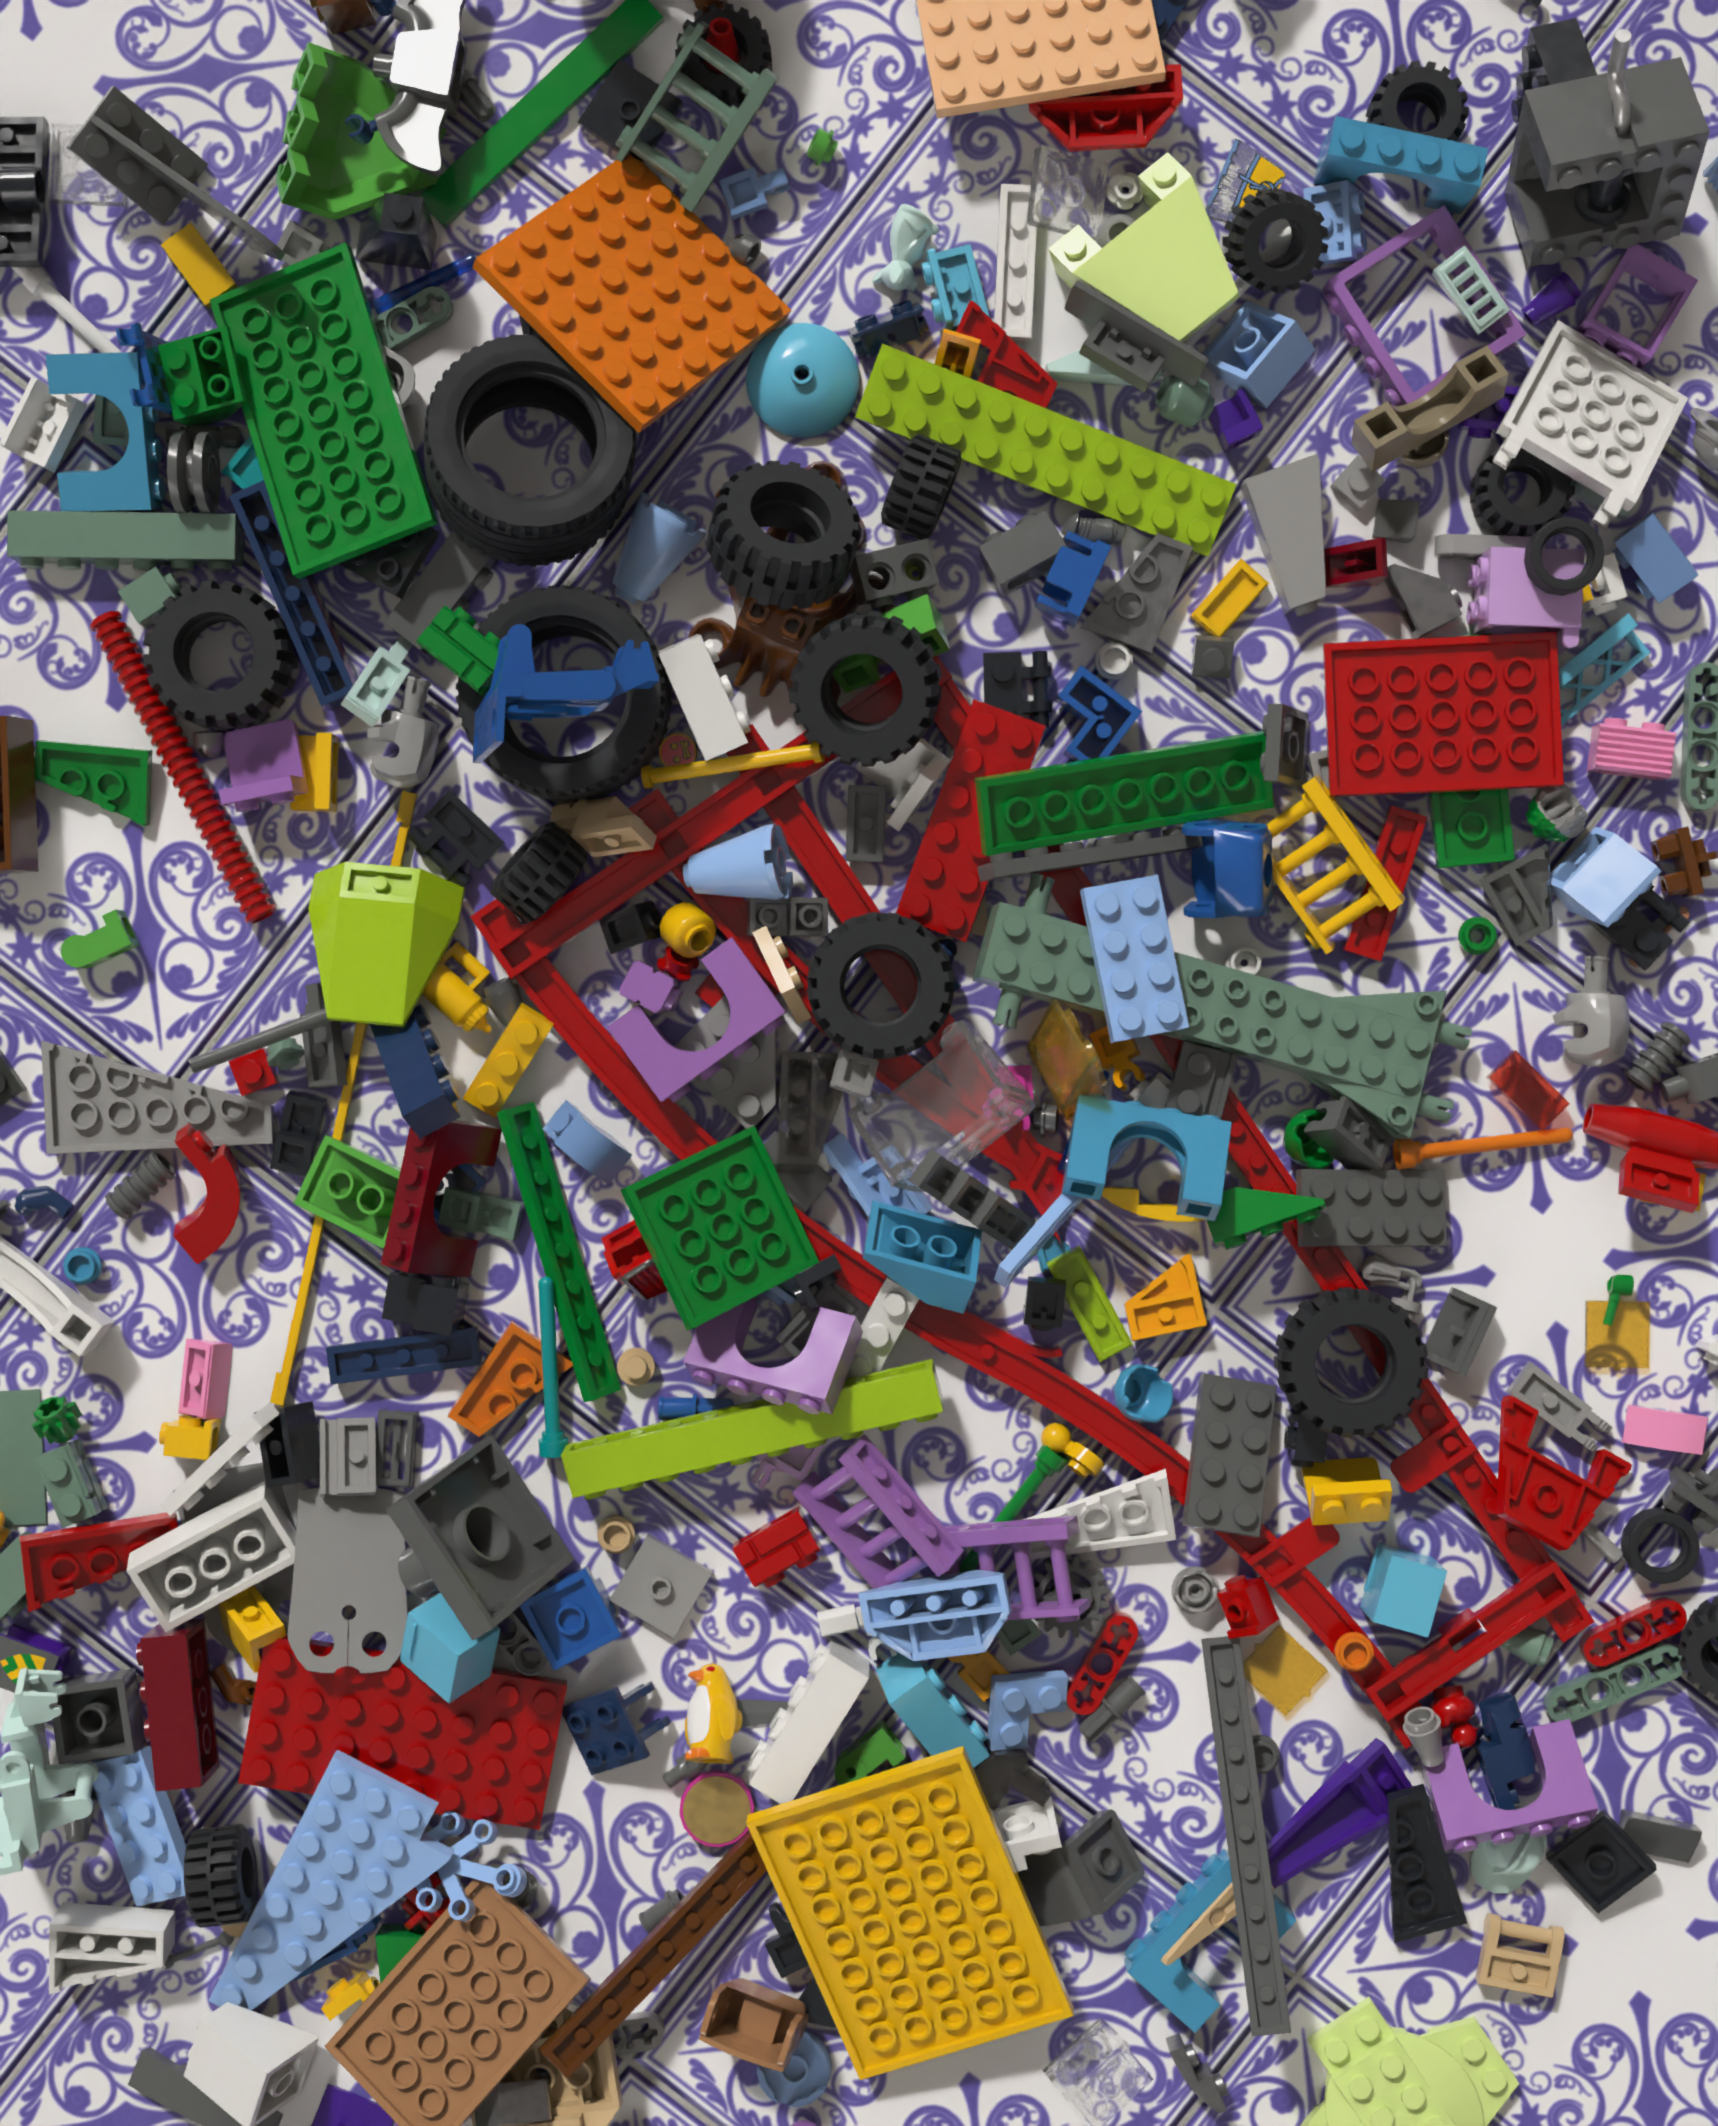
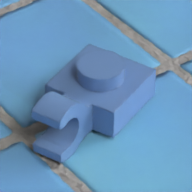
[719,167,790,220]

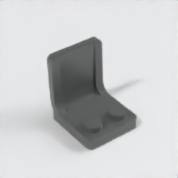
[1018,1809,1144,1927]

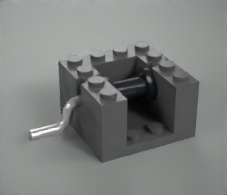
[1504,29,1710,267]

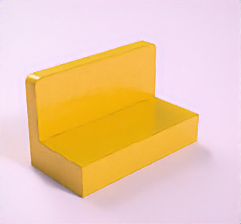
[290,733,339,812]
[218,1585,286,1673]

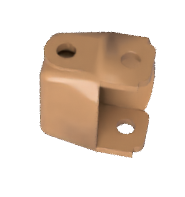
[699,1978,809,2072]

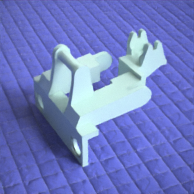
[0,1668,98,1876]

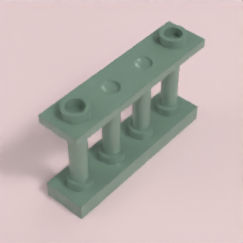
[615,21,779,212]

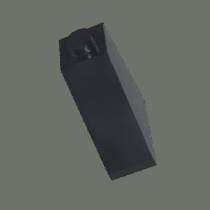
[356,193,437,270]

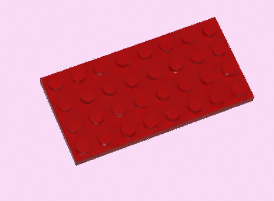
[238,1635,568,1830]

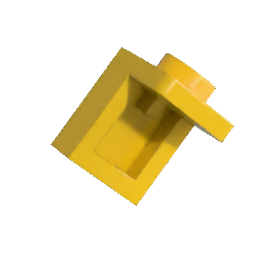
[321,1970,380,2021]

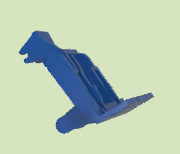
[473,624,659,763]

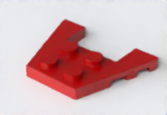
[907,300,1058,441]
[1497,1395,1632,1551]

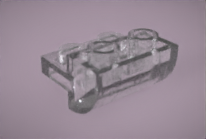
[1043,2019,1154,2126]

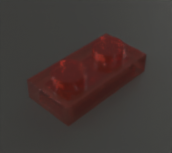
[1486,1050,1570,1131]

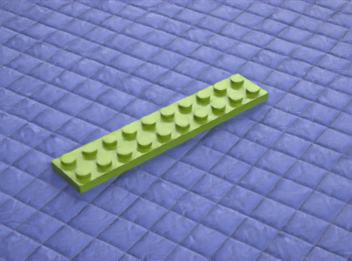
[855,343,1237,557]

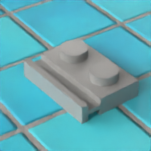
[319,1417,376,1497]

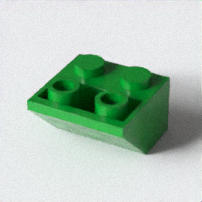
[158,326,246,426]

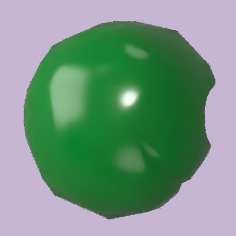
[1283,1108,1333,1169]

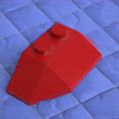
[1029,64,1183,152]

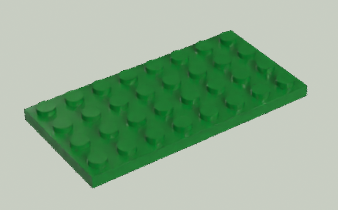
[210,242,438,579]

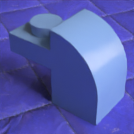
[543,1100,632,1184]

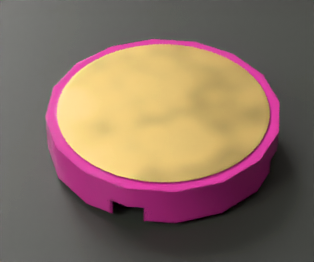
[679,1769,755,1847]

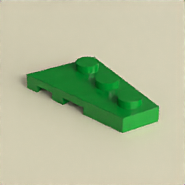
[35,740,153,826]

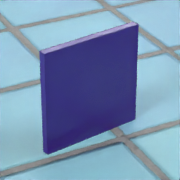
[311,2083,394,2126]

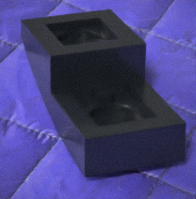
[270,1090,327,1177]

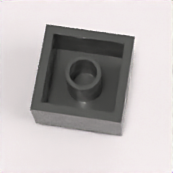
[50,1668,146,1764]

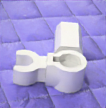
[817,1604,897,1661]

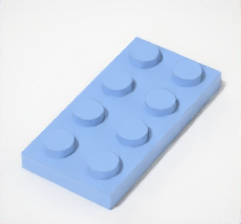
[1080,875,1189,1043]
[92,1746,186,1907]

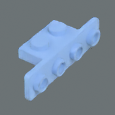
[822,1133,933,1217]

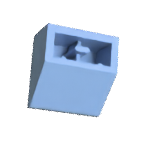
[1550,827,1662,927]

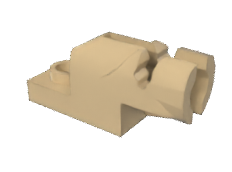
[550,796,657,857]

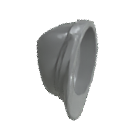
[1690,408,1718,470]

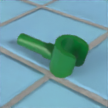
[1603,1275,1634,1326]

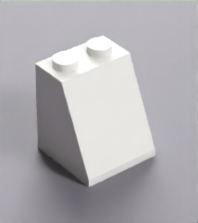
[184,2002,319,2126]

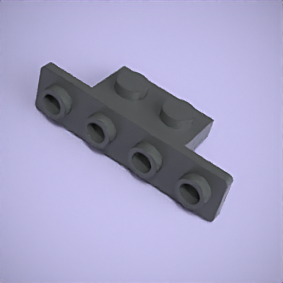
[1064,281,1209,393]

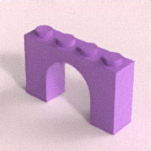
[607,937,787,1103]
[683,1298,863,1415]
[1419,1719,1598,1853]

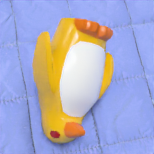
[685,1663,743,1764]

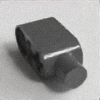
[1659,1053,1718,1104]

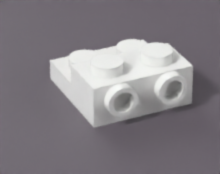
[991,1796,1062,1873]

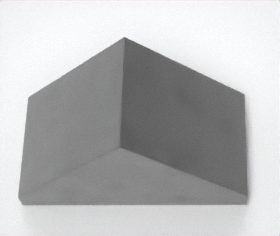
[475,2079,552,2126]

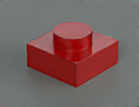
[228,1048,280,1096]

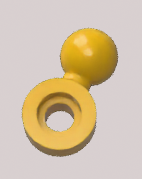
[1041,1423,1105,1479]

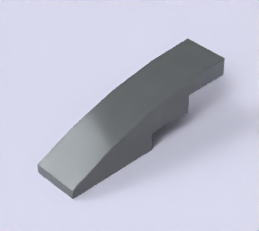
[909,1149,1036,1250]
[128,2047,283,2126]

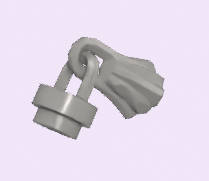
[1360,1253,1422,1321]

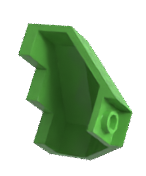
[276,42,447,220]

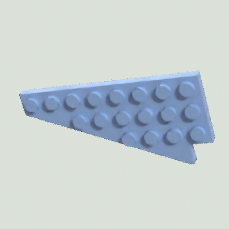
[208,1750,454,2011]

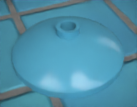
[746,323,859,438]

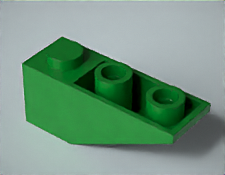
[1206,1187,1326,1250]

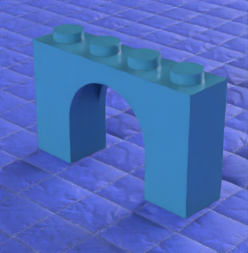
[1313,116,1489,214]
[46,352,166,511]
[1062,1094,1232,1221]
[1124,1849,1297,2033]

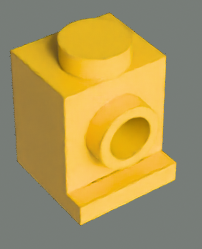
[159,1415,221,1460]

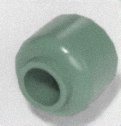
[1155,375,1215,427]

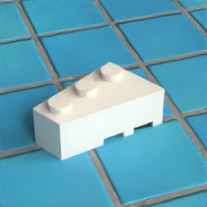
[658,634,751,761]
[49,1902,175,1994]

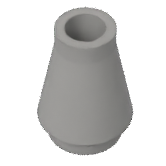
[1403,1707,1444,1767]

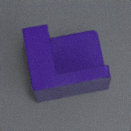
[1208,388,1263,453]

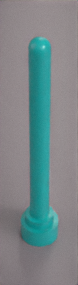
[538,1277,569,1458]

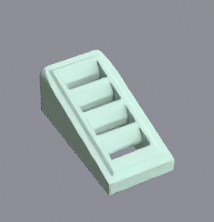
[1432,246,1510,335]

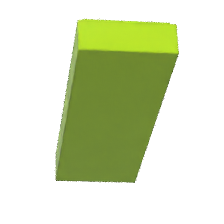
[1046,1245,1133,1362]

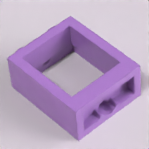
[1576,244,1698,369]

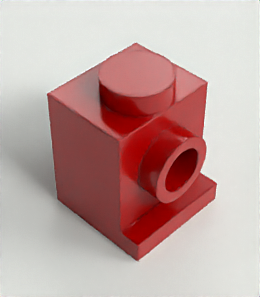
[1217,1575,1279,1639]

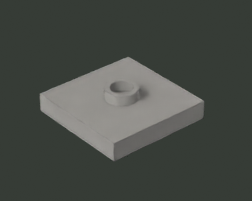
[609,1533,713,1638]

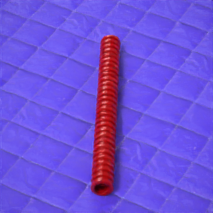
[89,611,277,924]

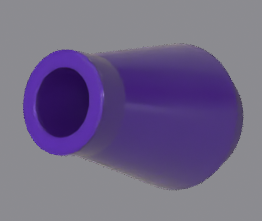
[1521,271,1581,327]

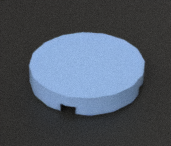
[757,2030,832,2107]

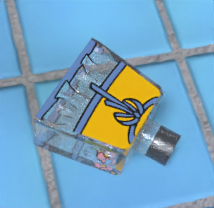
[1205,139,1287,223]

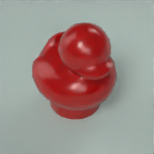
[1429,1685,1478,1749]

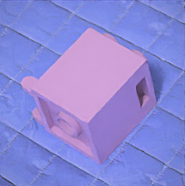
[1466,547,1584,656]

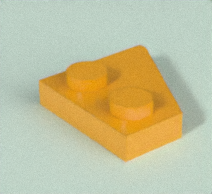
[1124,1254,1207,1342]

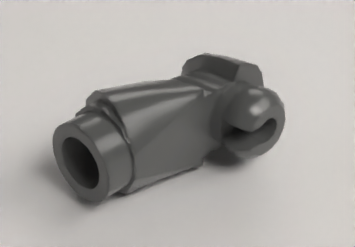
[1061,513,1126,551]

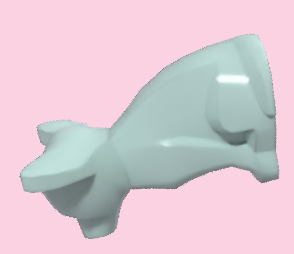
[872,204,939,292]

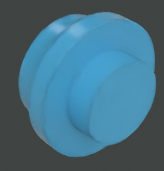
[63,1247,102,1285]

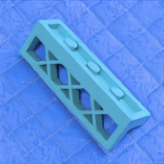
[1559,613,1651,726]

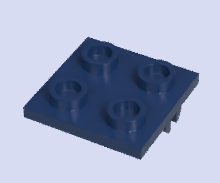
[562,1681,671,1776]

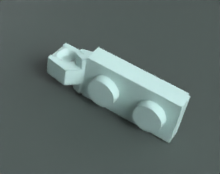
[340,636,413,727]

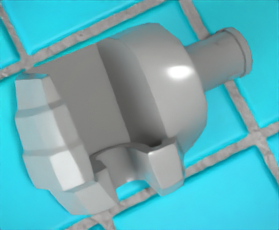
[367,676,439,789]
[1553,956,1630,1067]

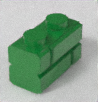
[416,605,500,696]

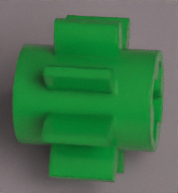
[32,1396,82,1444]

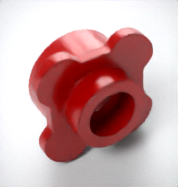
[656,946,699,982]

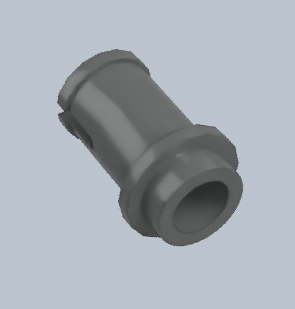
[639,1889,684,1933]

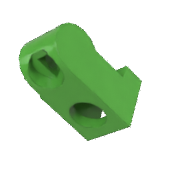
[61,909,140,969]
[835,1720,906,1785]

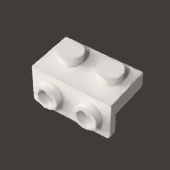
[0,377,88,473]

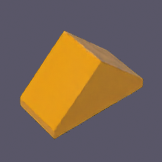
[934,328,981,378]

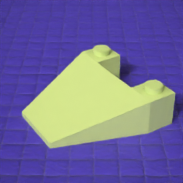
[1049,152,1240,342]

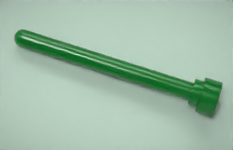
[959,1445,1069,1572]

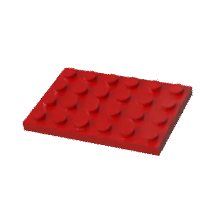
[1323,632,1564,797]

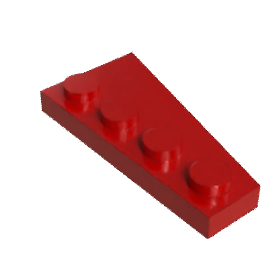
[19,1512,178,1613]

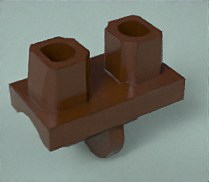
[1650,826,1718,898]

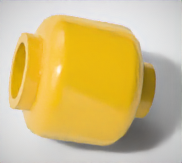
[660,902,716,958]

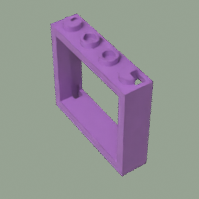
[1322,205,1526,406]

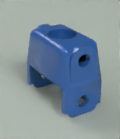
[1182,819,1273,918]

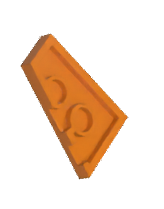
[448,1321,573,1437]

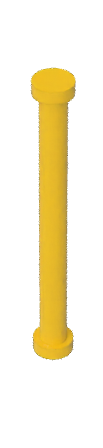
[641,740,824,789]

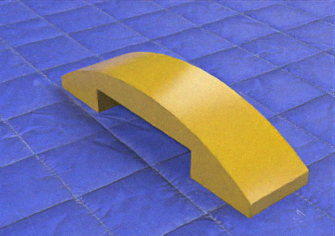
[1101,1186,1205,1222]

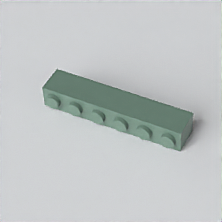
[7,511,244,572]

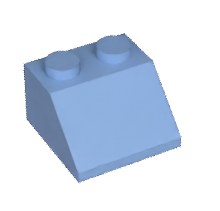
[1202,300,1315,408]

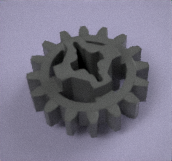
[1033,1554,1110,1638]

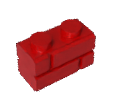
[732,1506,821,1588]

